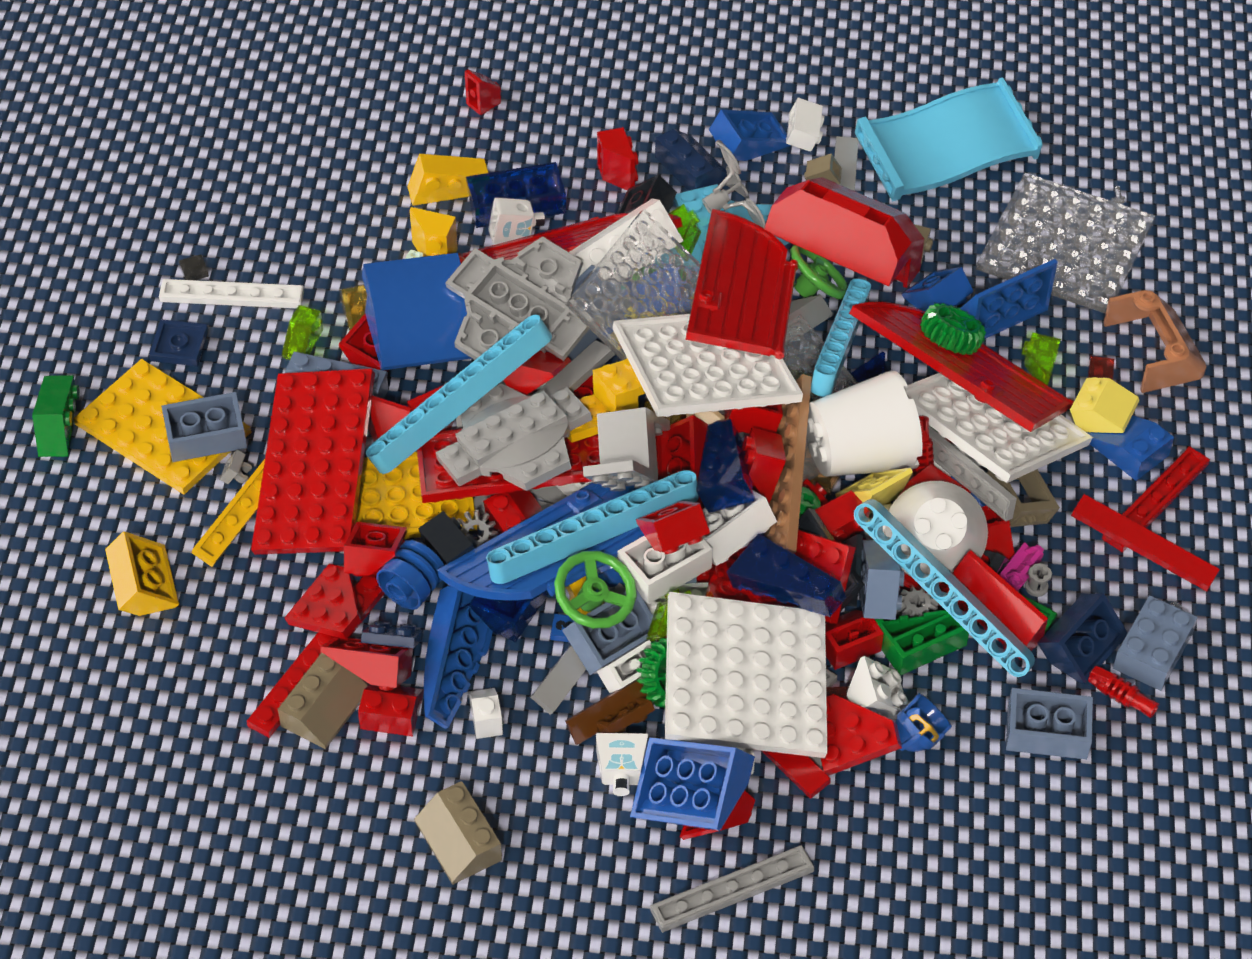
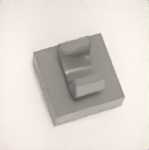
[219,450,252,484]

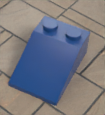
[709,109,791,161]
[1086,415,1174,481]

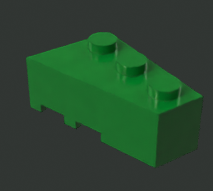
[32,375,80,457]
[875,610,969,676]

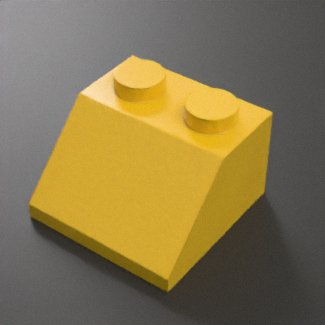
[410,207,458,257]

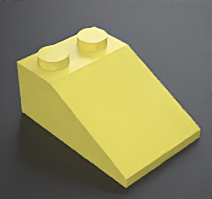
[835,468,913,516]

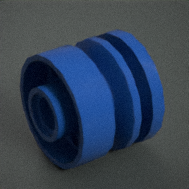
[376,540,444,610]

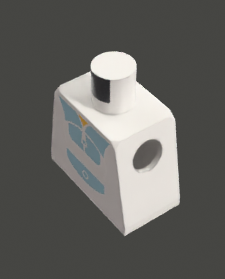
[488,198,545,245]
[596,733,648,796]

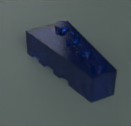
[696,419,756,513]
[726,534,846,617]

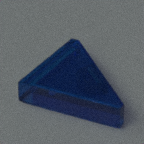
[850,352,885,384]

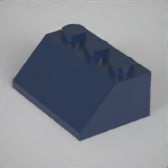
[655,129,727,191]
[1038,593,1128,684]

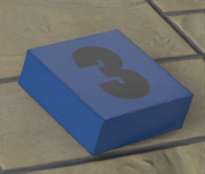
[550,614,574,642]

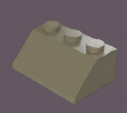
[278,653,367,749]
[414,781,502,885]

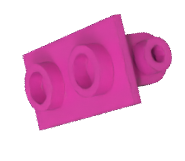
[999,542,1044,591]

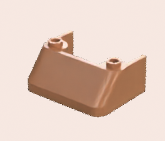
[1103,290,1206,393]

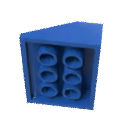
[960,259,1058,339]
[630,737,755,831]

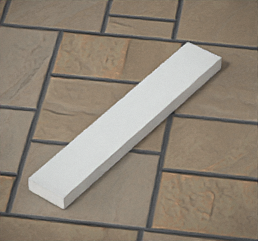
[159,279,304,309]

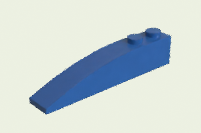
[424,585,499,729]

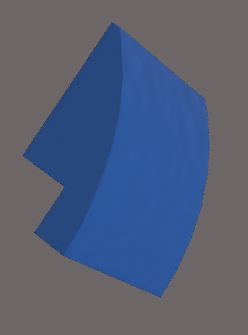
[362,253,473,370]

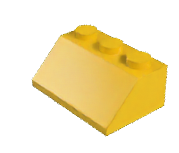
[105,531,179,616]

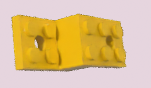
[567,358,645,443]

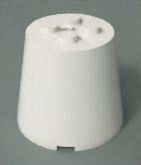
[807,371,922,477]

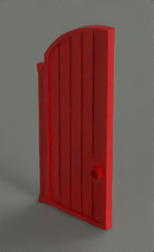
[685,209,798,359]
[458,213,683,263]
[849,302,1074,432]

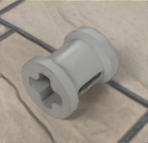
[1025,563,1052,597]

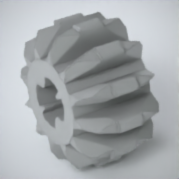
[457,510,497,549]
[896,586,938,618]

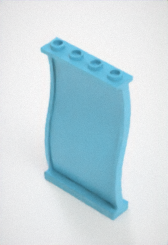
[855,77,1043,202]

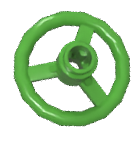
[790,245,848,299]
[554,551,637,629]

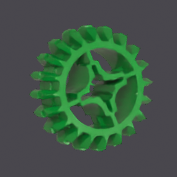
[920,303,986,355]
[636,638,667,709]

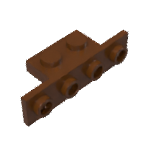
[565,677,663,745]

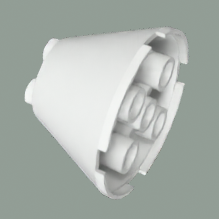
[884,481,988,583]

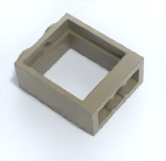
[987,469,1060,527]

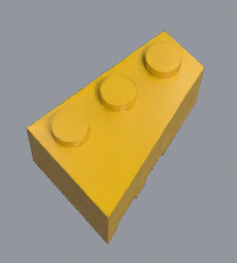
[407,154,490,206]

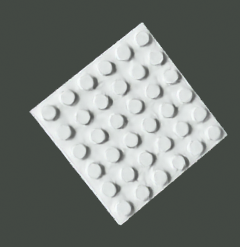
[613,314,803,417]
[904,373,1093,483]
[665,592,827,758]

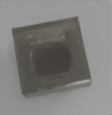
[178,254,209,280]

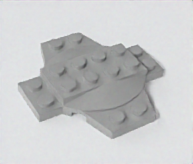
[445,237,593,361]
[435,384,592,491]

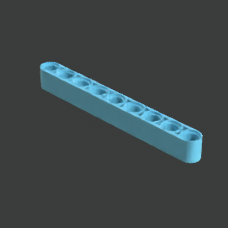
[811,279,871,397]
[366,315,552,474]
[486,470,699,584]
[854,499,1035,677]

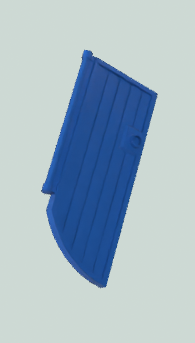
[437,482,651,600]

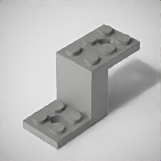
[583,407,670,491]

